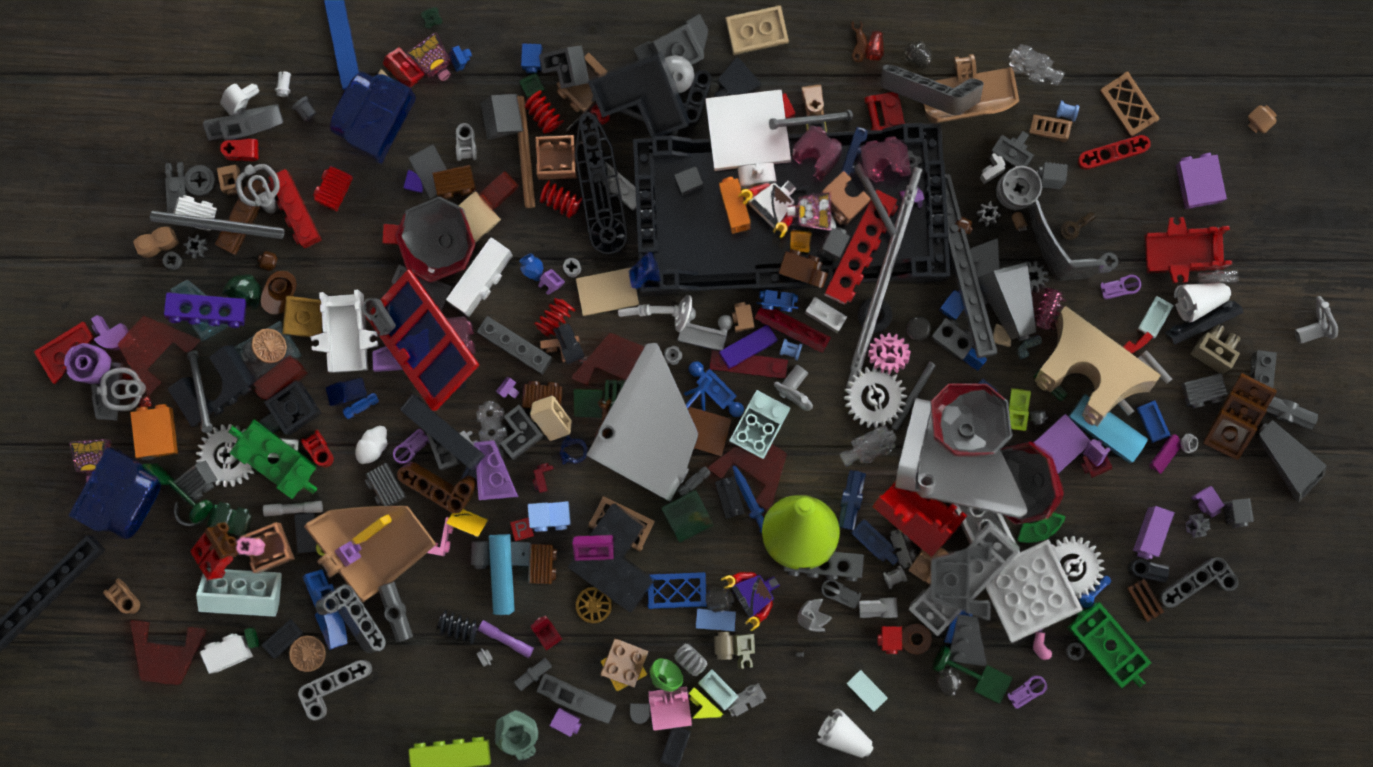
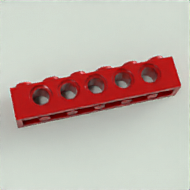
[824,190,898,305]

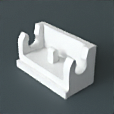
[805,297,847,333]

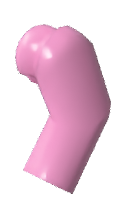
[1033,632,1052,660]

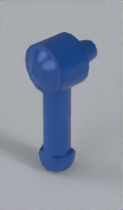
[1078,576,1111,608]

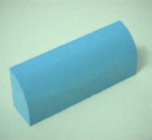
[1068,394,1148,464]
[489,534,515,615]

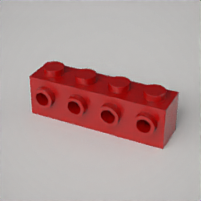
[268,169,322,248]

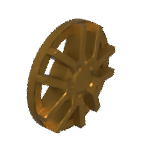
[576,587,612,623]

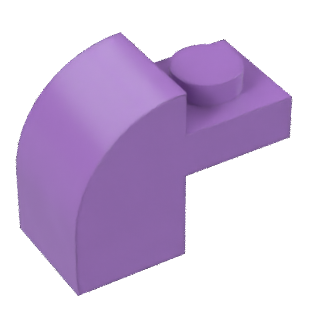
[91,315,135,350]

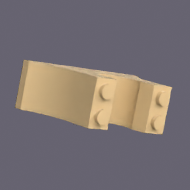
[1035,306,1161,427]

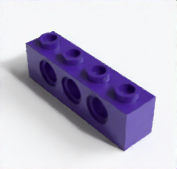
[164,293,246,328]

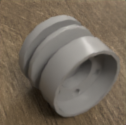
[996,166,1042,211]

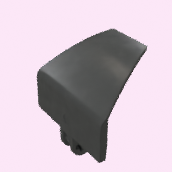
[1029,200,1118,281]

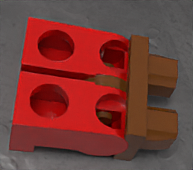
[190,522,238,580]

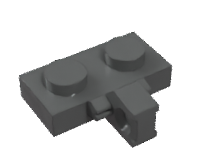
[991,131,1034,167]

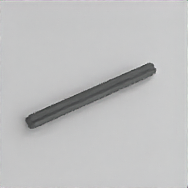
[150,211,285,239]

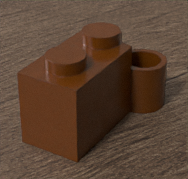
[778,249,828,288]

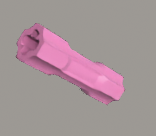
[236,537,265,556]

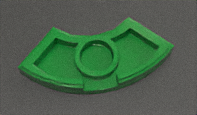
[1017,512,1066,543]

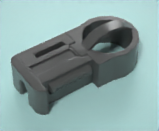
[362,298,396,336]
[821,579,861,608]

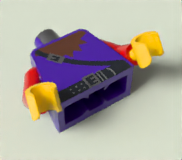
[721,572,780,631]

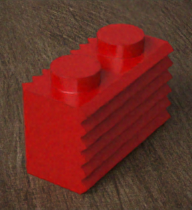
[313,166,353,212]

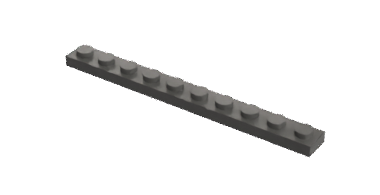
[945,173,997,358]

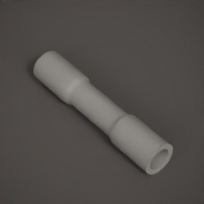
[263,501,323,516]

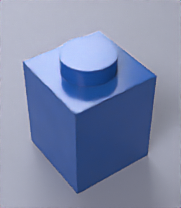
[521,44,543,74]
[939,290,964,321]

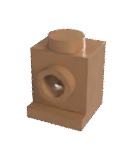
[217,165,243,195]
[732,302,754,333]

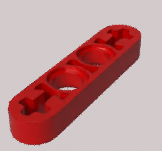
[1078,135,1151,170]

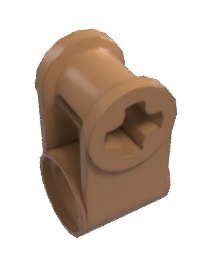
[801,84,824,116]
[103,578,140,614]

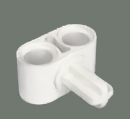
[220,84,259,116]
[738,163,777,189]

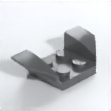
[634,14,708,65]

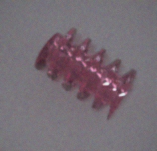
[1034,288,1066,330]

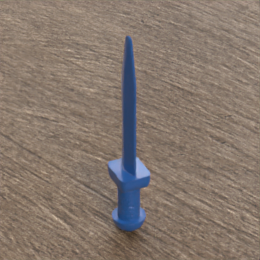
[733,466,764,533]

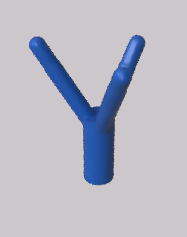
[684,375,713,411]

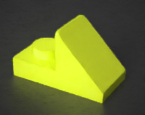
[689,687,723,719]

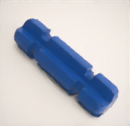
[343,393,379,419]

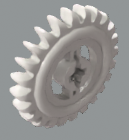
[844,366,907,429]
[196,424,254,487]
[1051,536,1105,599]

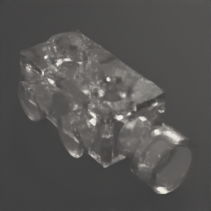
[1008,44,1065,86]
[476,401,507,458]
[839,425,897,467]

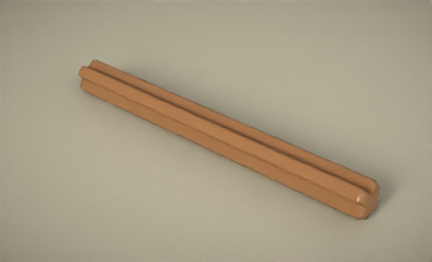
[517,96,535,208]

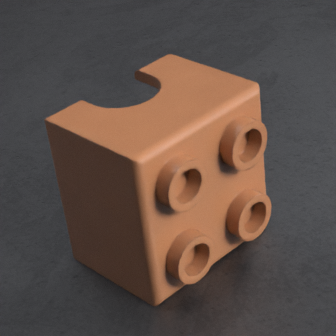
[535,135,577,180]
[821,172,870,226]
[240,523,295,574]

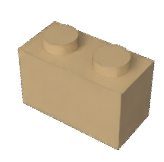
[530,395,572,441]

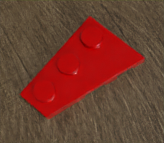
[34,322,95,384]

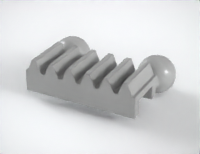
[678,307,733,351]

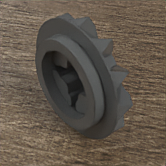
[184,165,215,196]

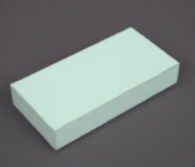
[1137,296,1174,339]
[699,670,739,710]
[847,670,888,711]

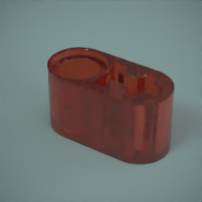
[479,172,519,210]

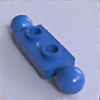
[689,361,744,417]

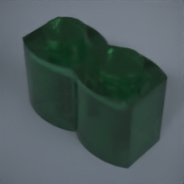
[207,502,253,536]

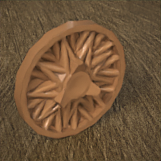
[251,328,287,364]
[289,636,326,672]

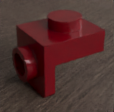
[1081,455,1113,478]
[533,463,554,494]
[530,616,562,650]

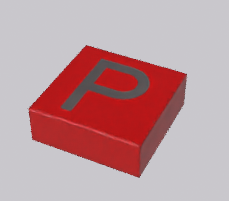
[510,517,534,541]

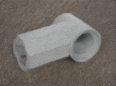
[859,598,898,618]

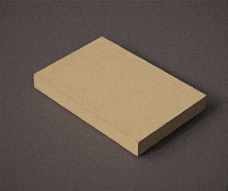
[725,5,789,55]
[576,268,639,316]

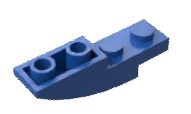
[303,570,347,650]

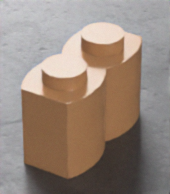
[133,227,179,258]

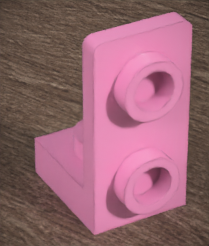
[428,517,454,556]

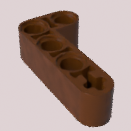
[397,461,477,514]

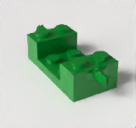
[228,419,317,499]
[1067,603,1151,688]

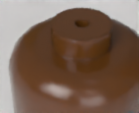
[955,217,973,235]
[257,251,278,271]

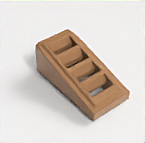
[1029,115,1072,142]

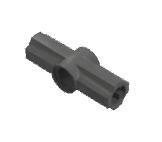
[1267,396,1318,430]
[378,582,413,642]

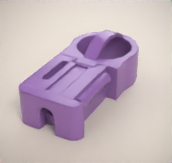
[1100,275,1141,300]
[393,429,430,465]
[1008,675,1047,709]

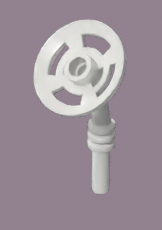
[618,295,692,332]

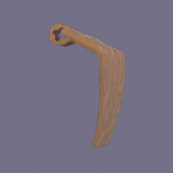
[923,54,1019,124]
[305,506,436,602]

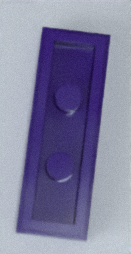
[719,325,778,369]

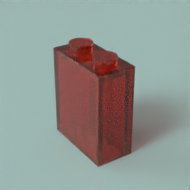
[253,355,309,401]

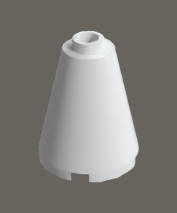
[1174,283,1231,322]
[817,708,873,758]

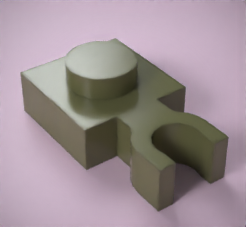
[733,633,755,669]

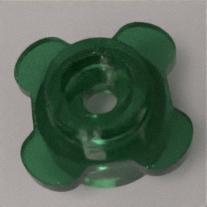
[421,7,443,29]

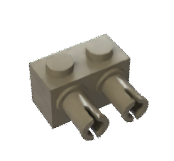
[1191,324,1241,375]

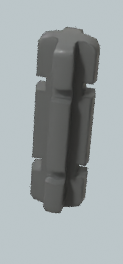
[677,467,711,497]

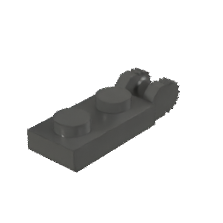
[165,162,187,213]

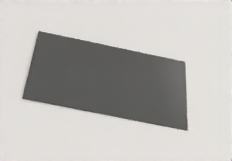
[408,145,447,198]

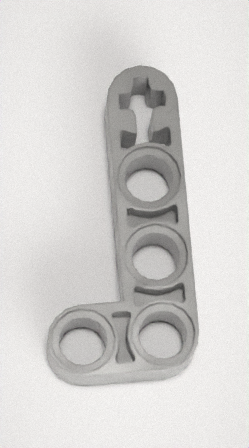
[299,660,372,720]

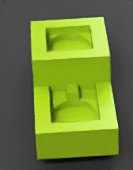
[1009,388,1031,431]

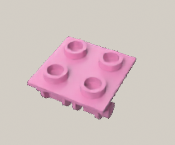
[649,687,692,731]

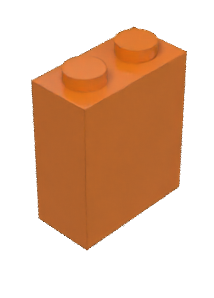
[719,177,751,234]
[130,404,178,459]

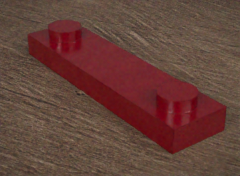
[755,305,831,353]
[710,350,788,379]

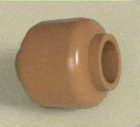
[1248,105,1277,133]

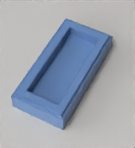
[696,609,736,631]

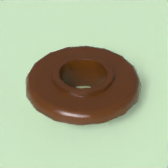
[902,624,932,655]

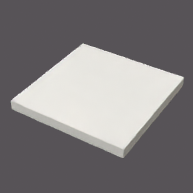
[706,90,791,171]
[985,539,1083,643]

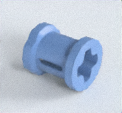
[1056,101,1079,122]
[779,339,803,361]

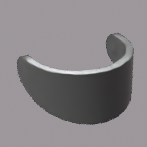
[174,502,208,527]

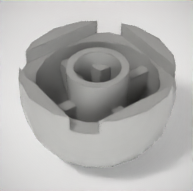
[665,55,694,93]

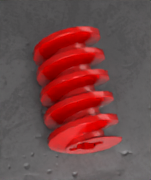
[524,90,564,134]
[540,180,583,218]
[534,298,576,339]

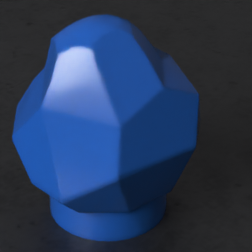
[519,253,543,281]

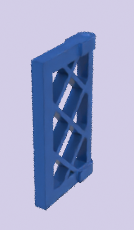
[648,572,707,609]

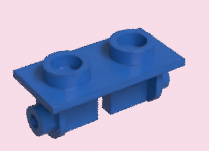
[757,289,798,312]

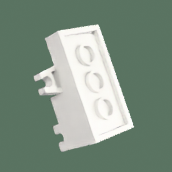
[311,290,378,373]

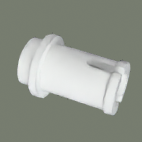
[275,72,291,97]

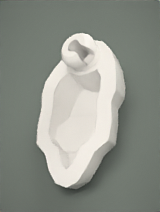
[355,426,388,464]

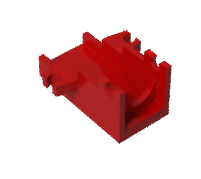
[1145,217,1232,283]
[872,481,967,557]

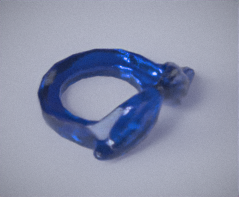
[560,435,588,464]

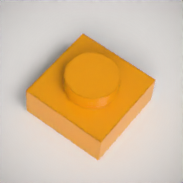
[790,230,811,253]

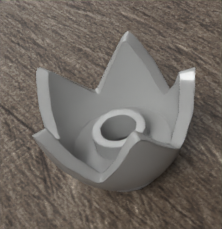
[798,599,832,632]

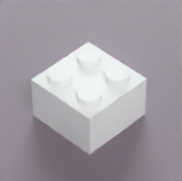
[200,634,253,674]

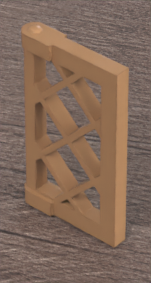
[1100,72,1160,137]
[588,496,655,552]

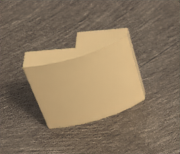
[459,192,501,243]

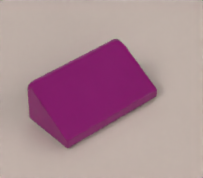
[1149,434,1181,474]
[572,535,614,561]

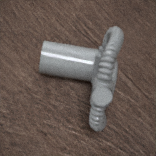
[235,164,280,214]
[1295,296,1338,344]
[774,364,813,411]
[97,367,146,411]

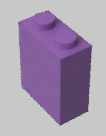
[1176,153,1227,209]
[1033,414,1091,473]
[1133,506,1174,560]

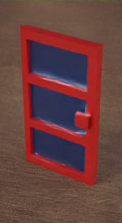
[365,270,479,411]

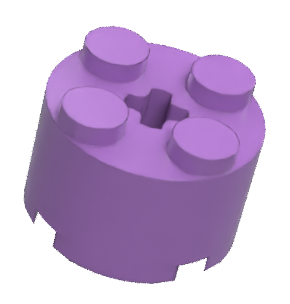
[64,343,111,384]

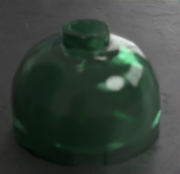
[222,274,262,310]

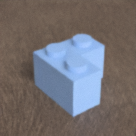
[528,502,571,532]

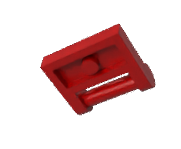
[864,92,905,131]

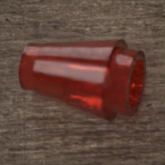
[865,31,884,61]

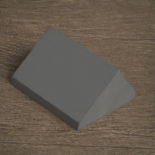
[481,94,523,140]

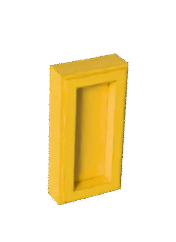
[353,514,392,544]

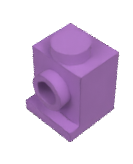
[1192,486,1224,518]

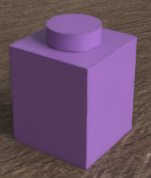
[550,707,582,737]

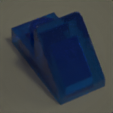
[628,252,661,289]
[326,378,367,406]

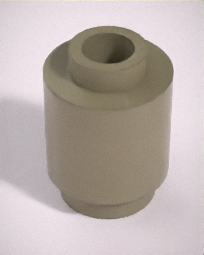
[714,632,734,660]

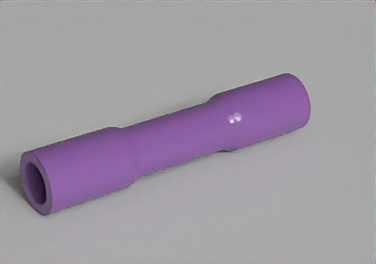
[478,620,534,658]

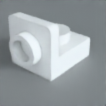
[980,153,1005,184]

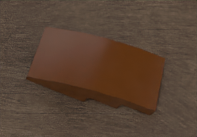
[1203,373,1277,460]
[688,407,732,456]

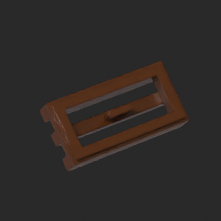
[1127,579,1164,622]

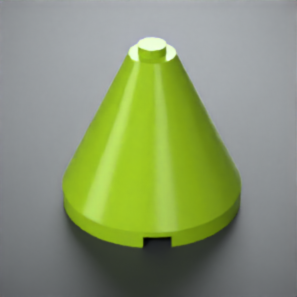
[762,495,840,570]

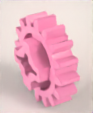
[868,333,910,374]

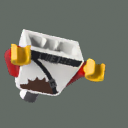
[738,181,796,237]

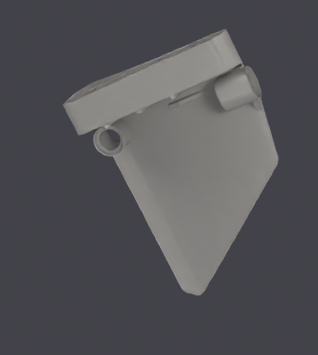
[587,343,698,501]
[895,398,1027,518]

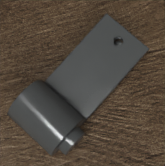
[471,540,530,569]

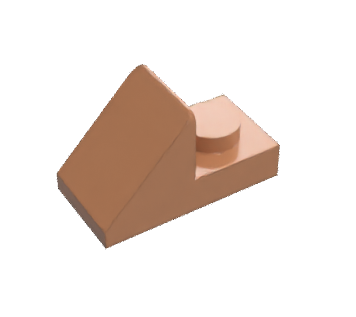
[540,336,580,363]

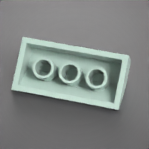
[196,568,282,617]

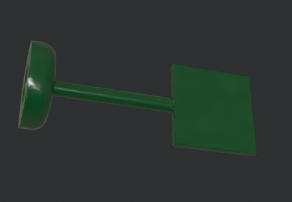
[574,389,614,418]
[142,464,213,524]
[932,645,1013,704]

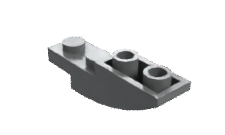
[203,104,283,140]
[537,673,617,723]

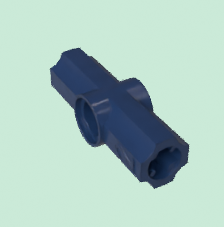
[838,470,866,530]

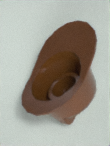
[260,271,297,314]

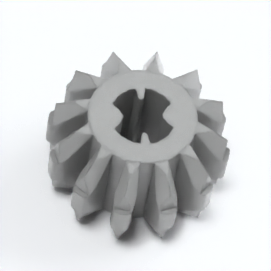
[674,644,707,676]

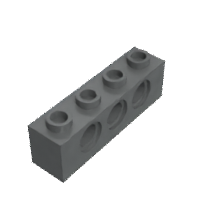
[477,316,553,375]
[784,552,864,581]

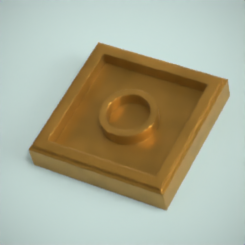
[282,296,322,338]

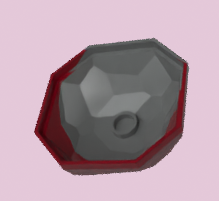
[395,197,476,283]
[930,383,1012,458]
[1000,442,1064,525]

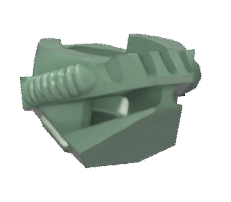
[495,711,538,760]

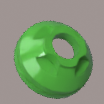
[650,659,683,692]

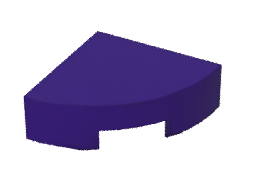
[404,170,423,194]

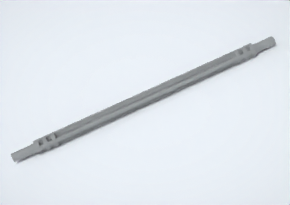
[846,167,922,389]

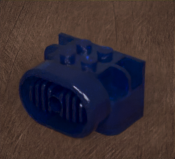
[330,72,416,164]
[68,447,161,539]

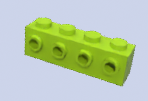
[409,737,491,767]

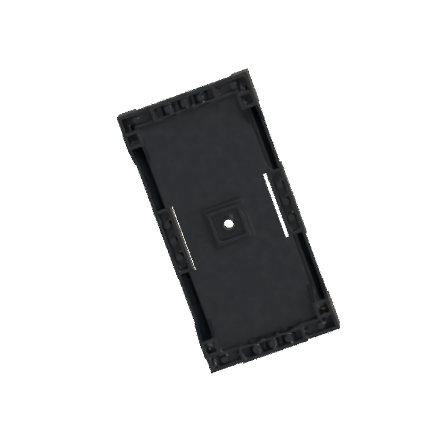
[633,123,950,297]

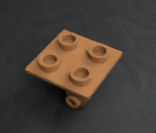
[600,638,649,688]

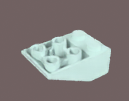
[729,390,790,459]

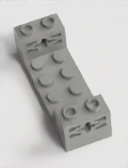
[909,520,1019,636]

